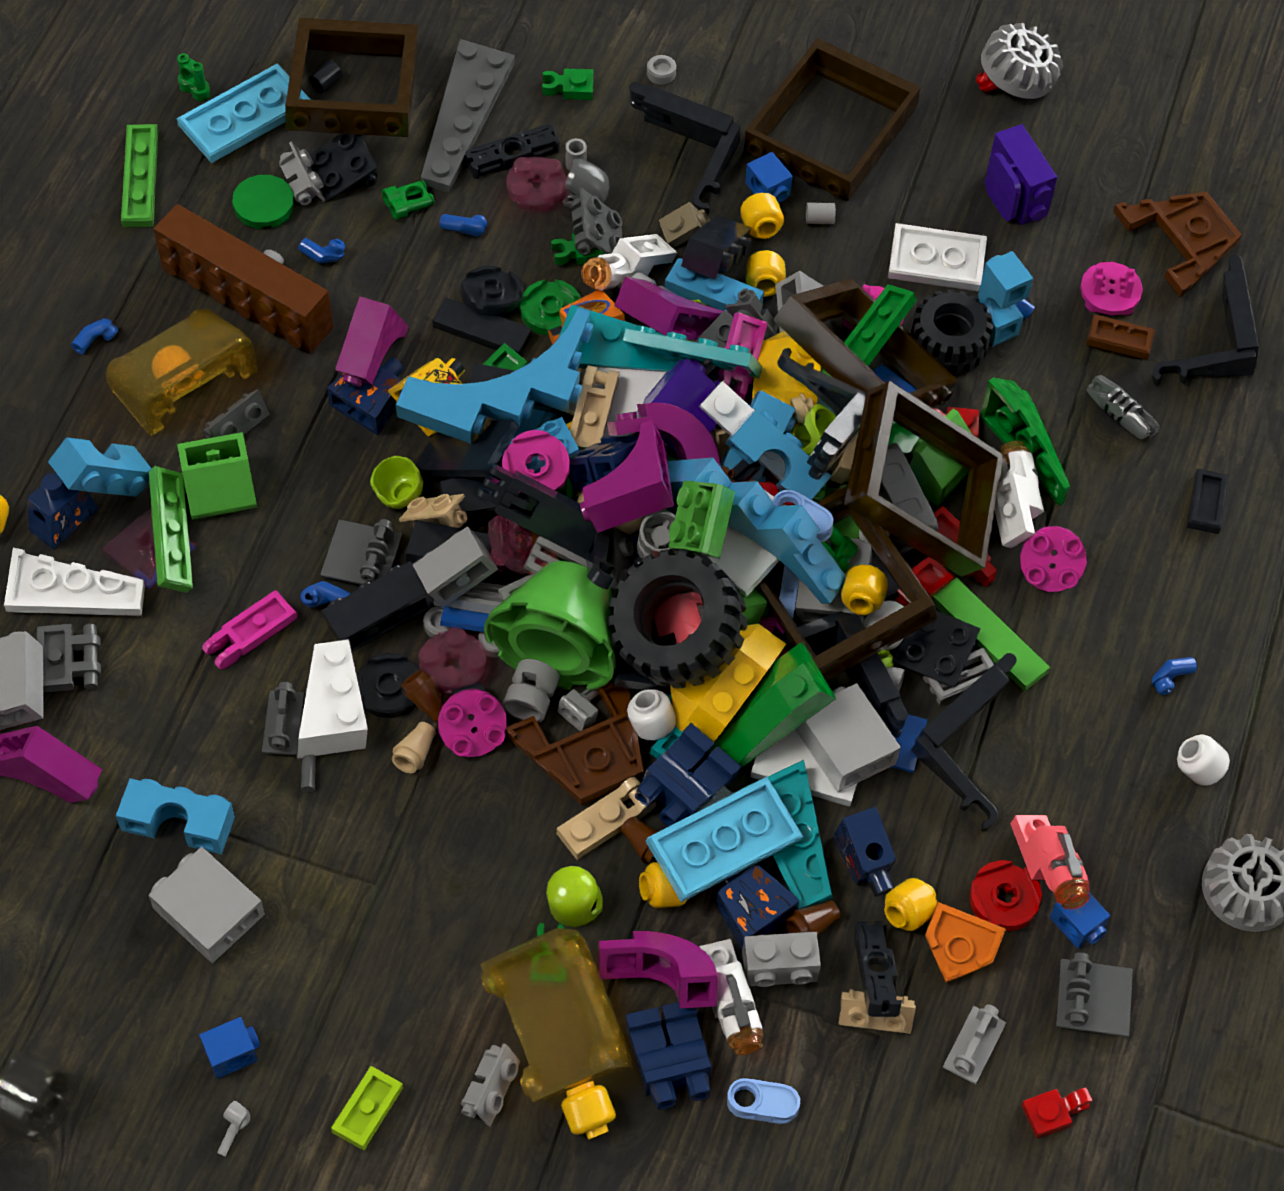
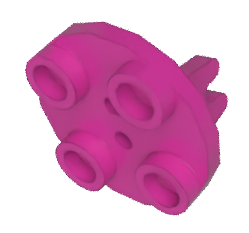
[1080,262,1143,315]
[1020,526,1087,592]
[438,689,507,757]

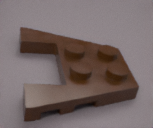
[1113,192,1242,297]
[506,681,643,805]

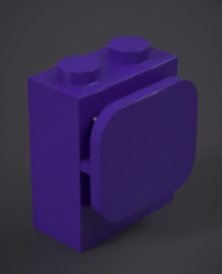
[985,124,1057,225]
[636,359,720,459]

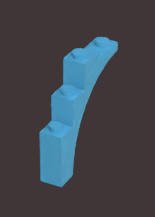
[396,307,594,444]
[667,458,846,604]

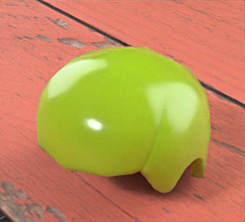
[370,456,424,509]

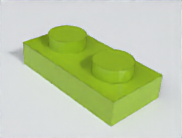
[331,1066,403,1151]

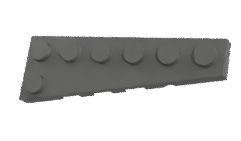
[421,39,515,193]

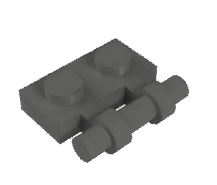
[37,624,101,693]

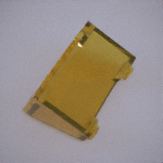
[106,309,257,436]
[480,928,631,1102]

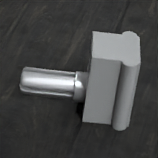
[557,688,599,731]

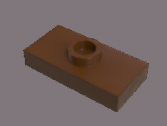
[1086,314,1155,360]

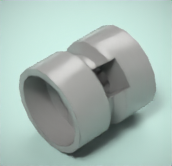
[637,510,678,558]
[502,659,560,723]

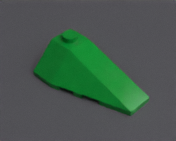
[979,377,1070,506]
[711,642,836,769]

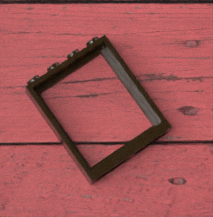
[285,18,418,137]
[744,38,921,201]
[773,278,958,422]
[844,381,1003,577]
[755,485,937,682]

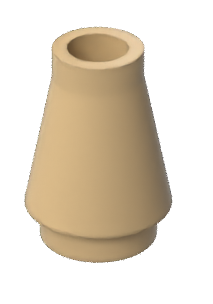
[392,722,436,773]

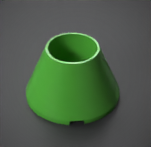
[484,561,616,690]

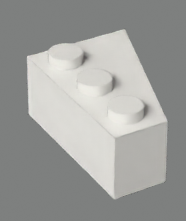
[297,640,368,759]

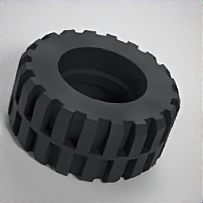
[607,549,747,688]

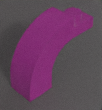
[607,403,720,466]
[598,931,718,1008]

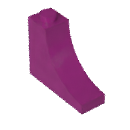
[614,277,733,341]
[335,296,409,387]
[580,419,674,533]
[0,726,102,803]

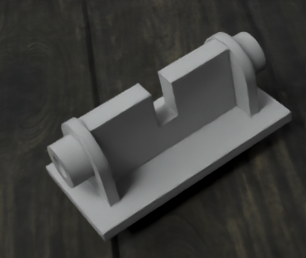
[279,141,325,205]
[943,1004,1006,1085]
[461,1043,520,1127]

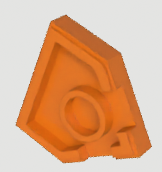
[925,902,1006,983]

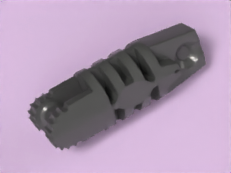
[1086,375,1160,439]

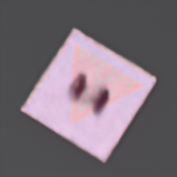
[103,507,197,589]

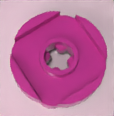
[502,430,570,494]

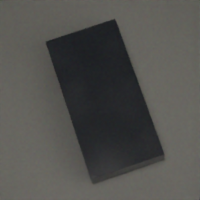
[1186,468,1229,534]

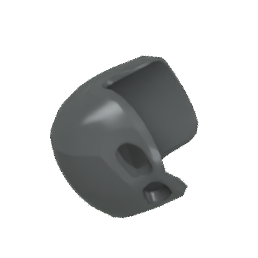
[562,159,610,209]

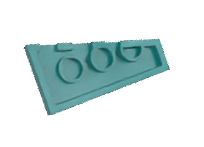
[558,305,683,372]
[623,326,763,379]
[741,760,833,909]

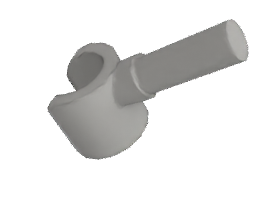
[217,1101,250,1157]

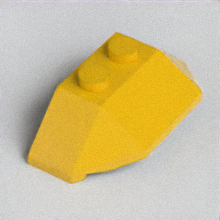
[752,331,821,432]
[670,624,786,742]

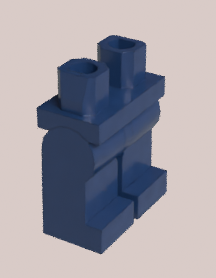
[568,433,639,491]
[635,723,741,827]
[625,1002,711,1110]

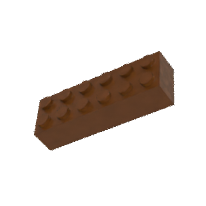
[153,204,334,353]

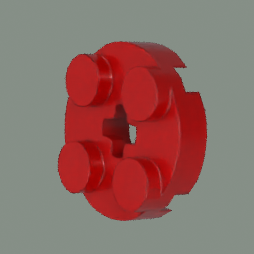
[969,860,1042,931]

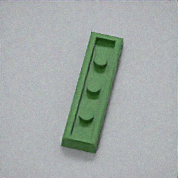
[121,124,159,228]
[149,466,193,593]
[932,577,1050,692]

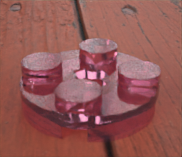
[506,157,567,213]
[488,515,549,575]
[419,628,486,695]

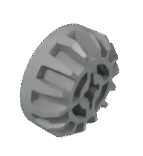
[981,23,1063,99]
[1202,834,1284,932]

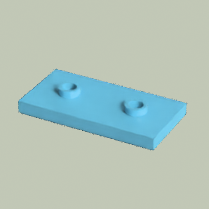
[177,63,311,163]
[645,777,803,902]

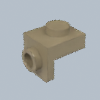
[659,202,710,248]

